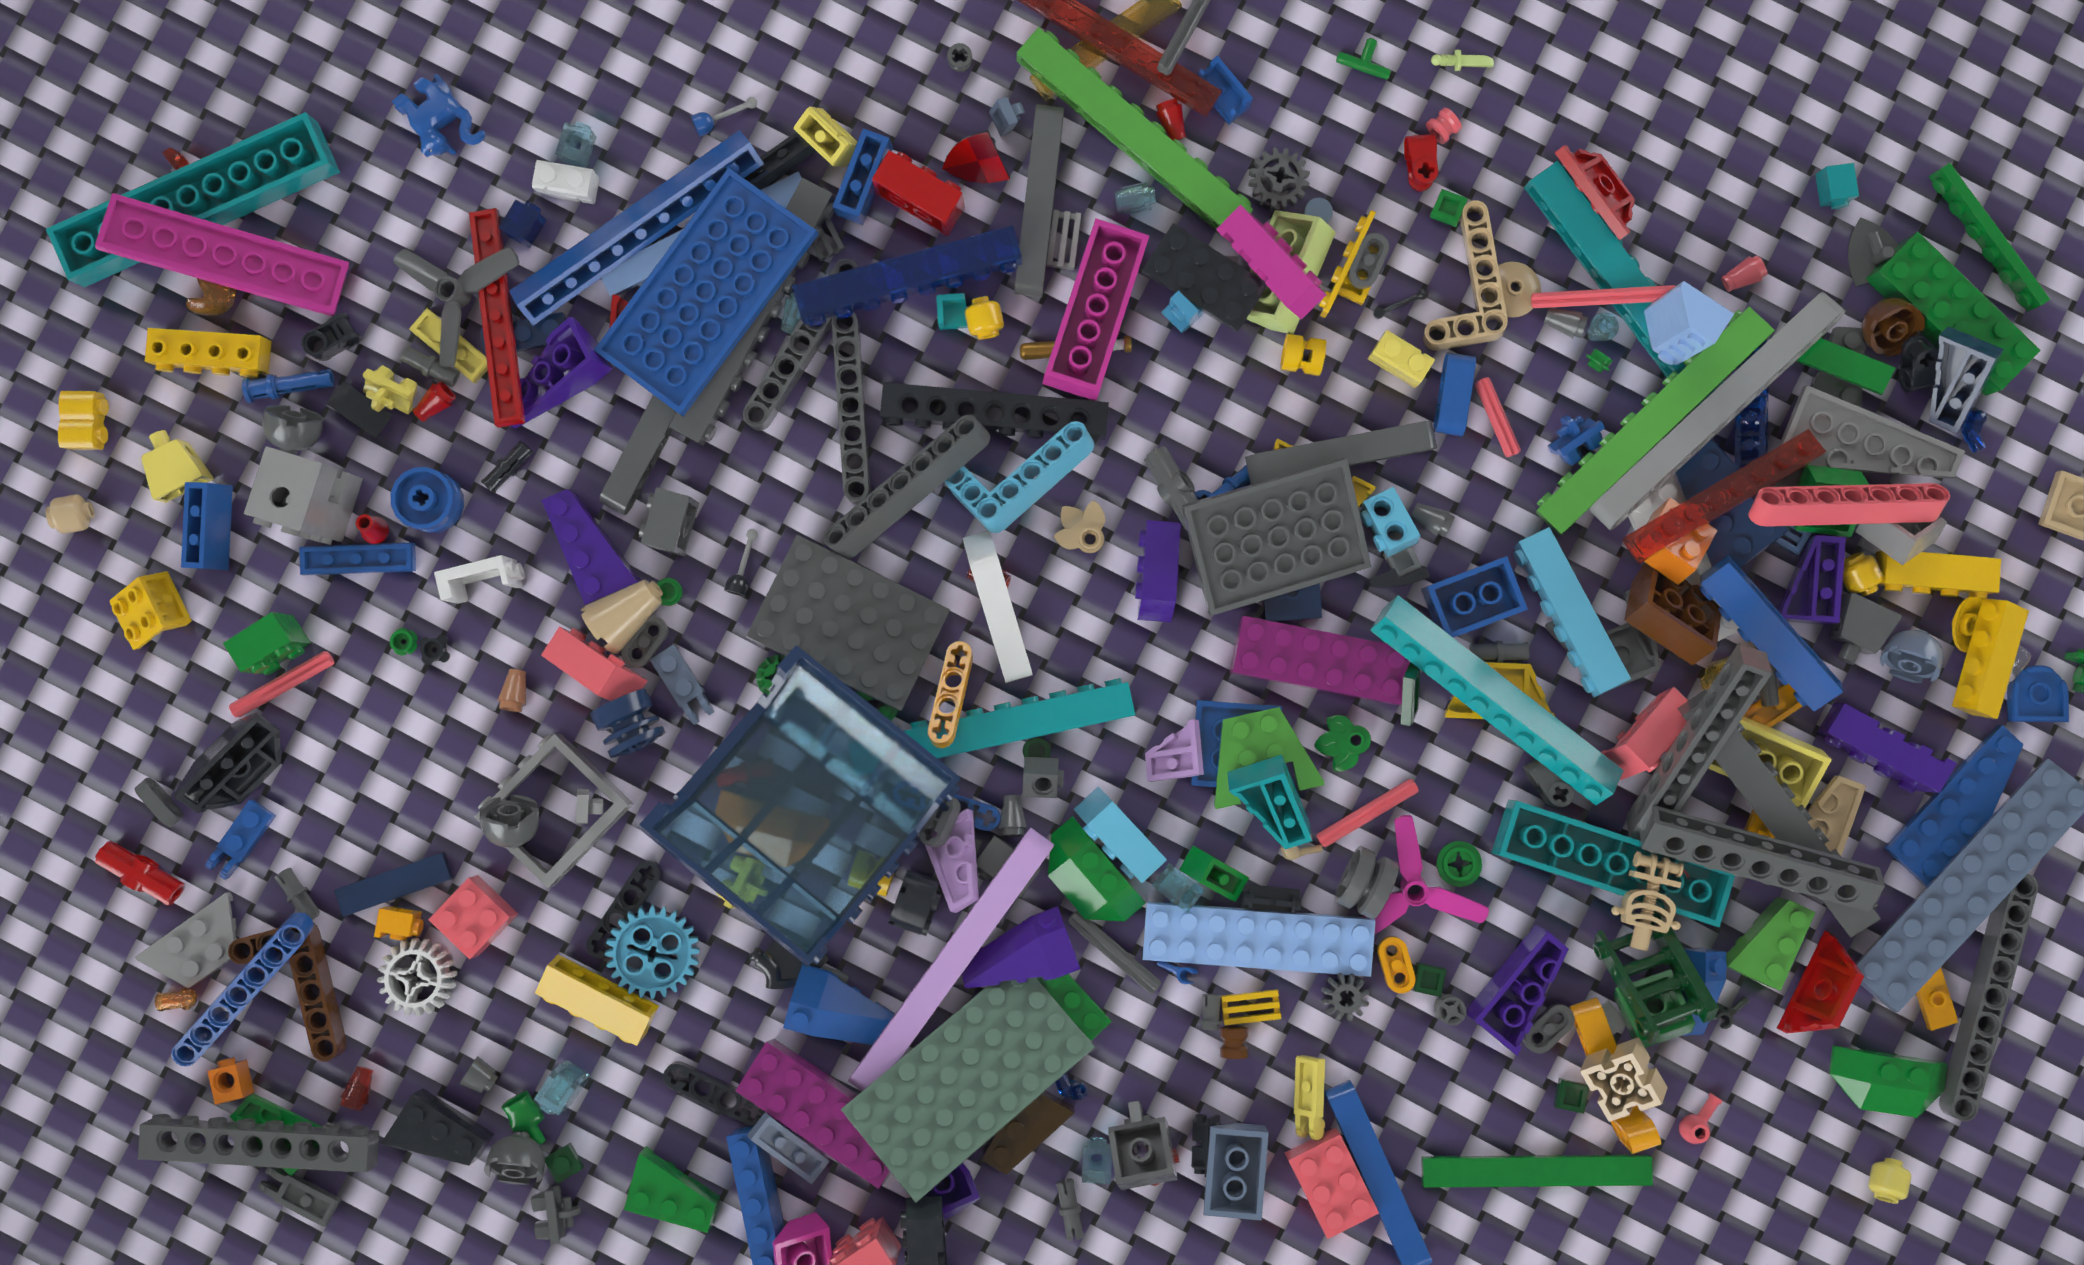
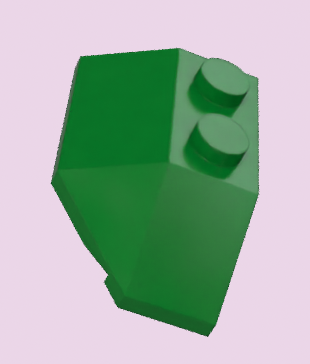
[1048,816,1146,922]
[1829,1045,1948,1118]

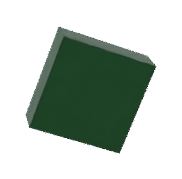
[1411,962,1447,997]
[1554,1078,1589,1114]

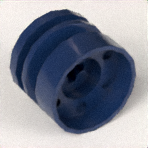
[590,689,666,758]

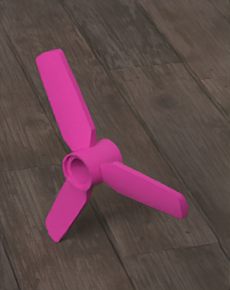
[1362,815,1489,935]

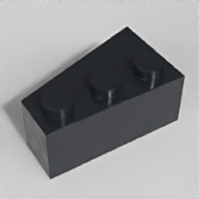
[381,1088,494,1166]

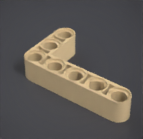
[1423,200,1508,351]

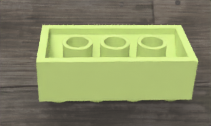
[1247,210,1336,334]

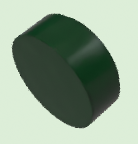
[1023,737,1051,758]

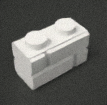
[532,160,599,205]

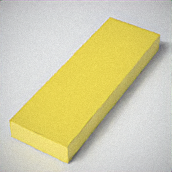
[409,308,488,384]

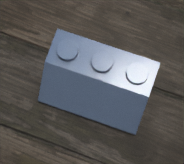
[1203,1123,1269,1220]

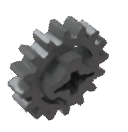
[1248,147,1310,210]

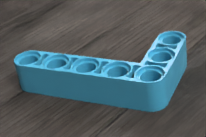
[944,421,1094,533]

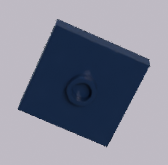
[1263,583,1322,621]

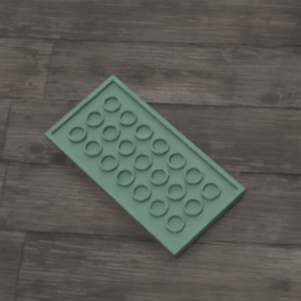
[841,978,1094,1203]

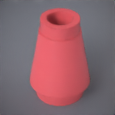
[1721,255,1767,292]

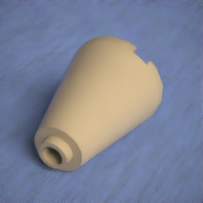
[581,579,663,654]

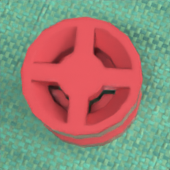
[1426,108,1462,144]

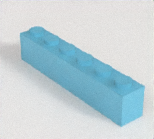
[1514,527,1631,698]

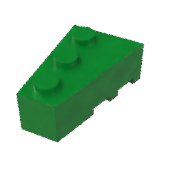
[624,1146,721,1233]

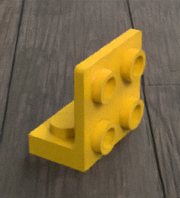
[110,571,192,650]

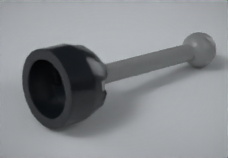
[724,529,758,597]

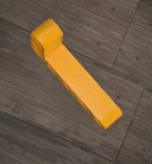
[1569,997,1661,1154]

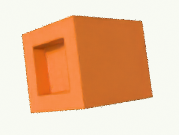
[207,1057,255,1105]

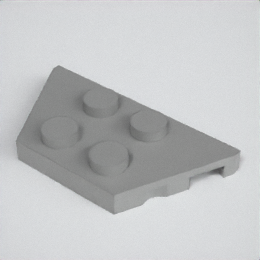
[135,892,237,988]

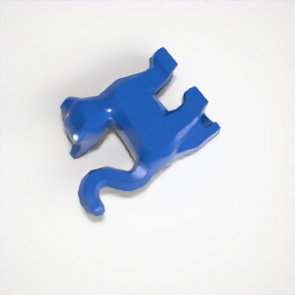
[392,73,485,157]

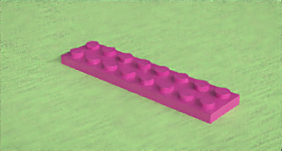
[95,193,349,316]

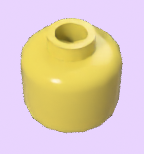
[1868,1158,1912,1204]

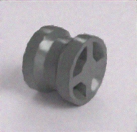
[1434,994,1466,1025]

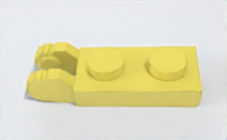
[1294,1055,1325,1141]

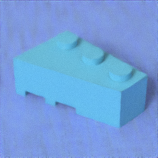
[1074,786,1167,883]

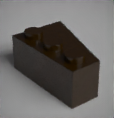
[981,1090,1075,1175]

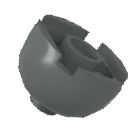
[262,405,323,454]
[480,795,539,849]
[484,1132,545,1185]

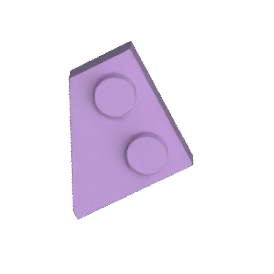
[1145,719,1204,782]

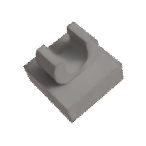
[576,789,603,823]

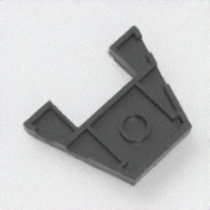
[1545,590,1660,692]

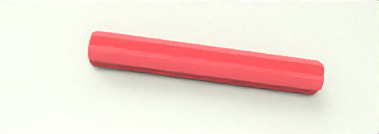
[229,651,334,717]
[1317,779,1419,847]

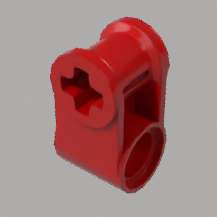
[1404,134,1439,192]

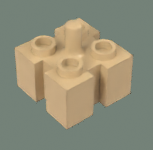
[1580,1037,1668,1122]

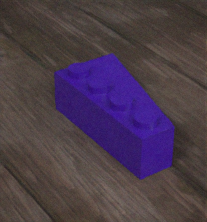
[1466,925,1569,1056]

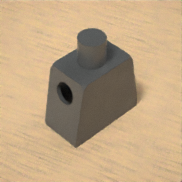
[1830,592,1902,665]

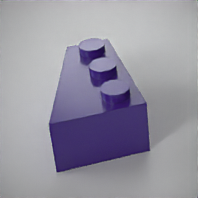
[1135,520,1181,623]

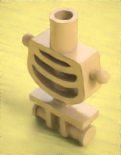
[1611,851,1684,951]

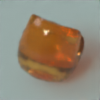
[186,278,236,316]

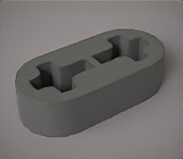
[135,778,184,827]
[919,797,960,848]

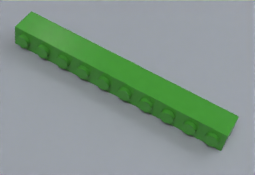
[1016,27,1253,240]
[1536,306,1775,536]

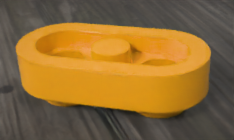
[1377,936,1415,994]

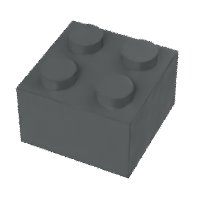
[639,487,699,557]

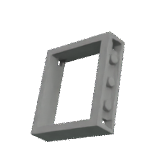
[474,734,633,888]

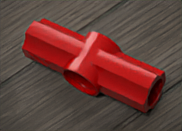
[95,841,185,905]

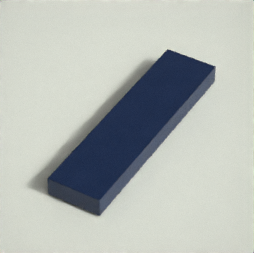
[334,852,454,917]

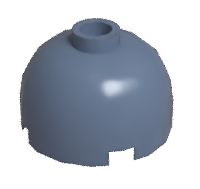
[1880,630,1944,683]

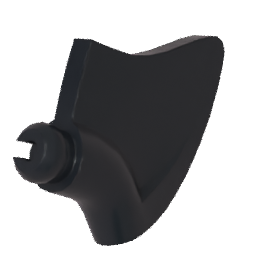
[749,940,828,989]

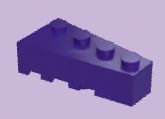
[542,489,641,605]
[1816,703,1957,793]

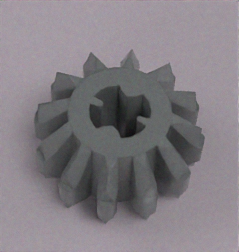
[1320,973,1369,1021]

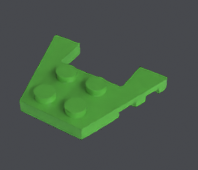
[1214,707,1325,809]

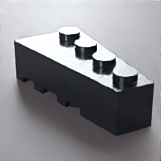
[900,1196,948,1265]

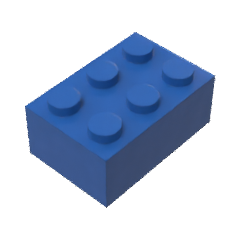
[1421,556,1528,638]

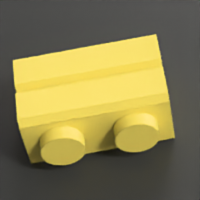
[793,106,857,167]
[1368,330,1435,388]

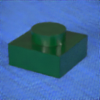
[545,1142,585,1184]

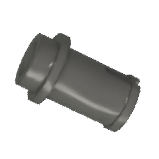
[1199,994,1222,1030]

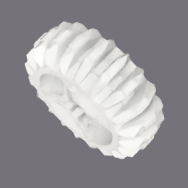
[377,938,458,1016]

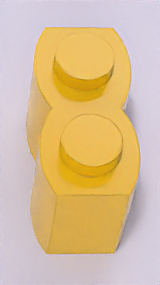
[58,391,109,450]

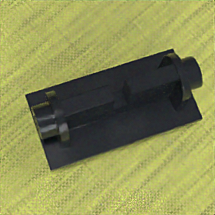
[1241,884,1301,913]
[1191,1114,1222,1177]

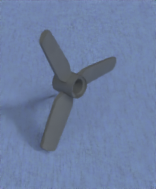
[393,247,520,367]

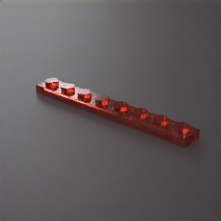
[1017,0,1222,118]
[1622,429,1826,564]

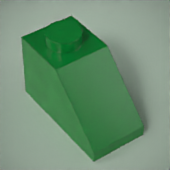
[1179,845,1249,902]

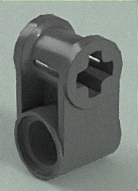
[1523,759,1574,807]

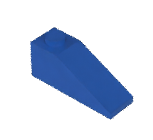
[1680,948,1727,1036]

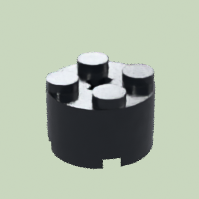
[888,869,942,936]

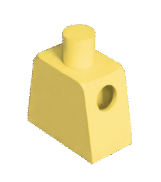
[141,430,214,503]

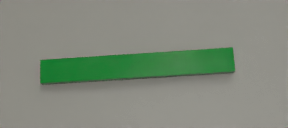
[1421,1155,1653,1188]

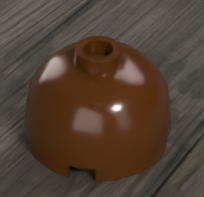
[1862,298,1924,356]

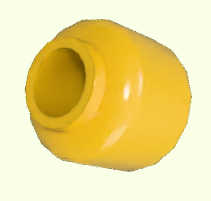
[965,296,1004,340]
[1843,552,1884,596]

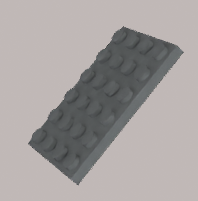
[1181,457,1371,616]
[746,535,950,712]

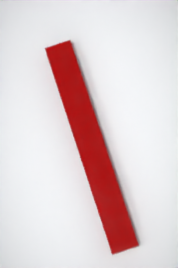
[469,208,525,428]

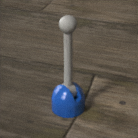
[691,97,757,137]

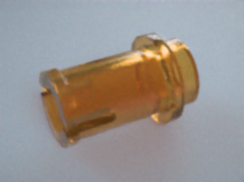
[155,987,197,1012]

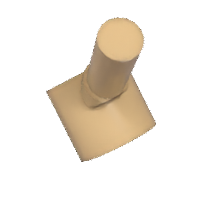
[1280,845,1323,860]

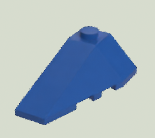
[783,964,895,1045]

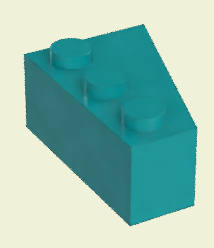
[1227,755,1312,850]

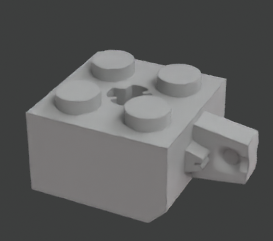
[1856,516,1947,565]

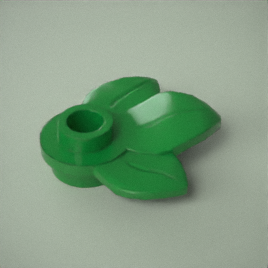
[1314,715,1371,772]

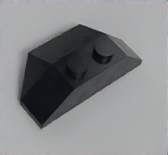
[174,712,281,813]

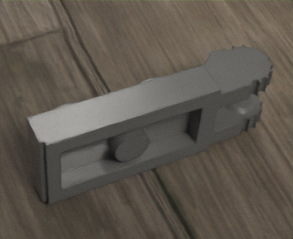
[257,1167,341,1227]

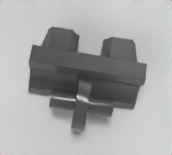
[531,1184,581,1244]

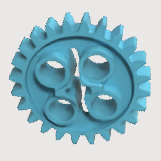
[605,904,700,999]

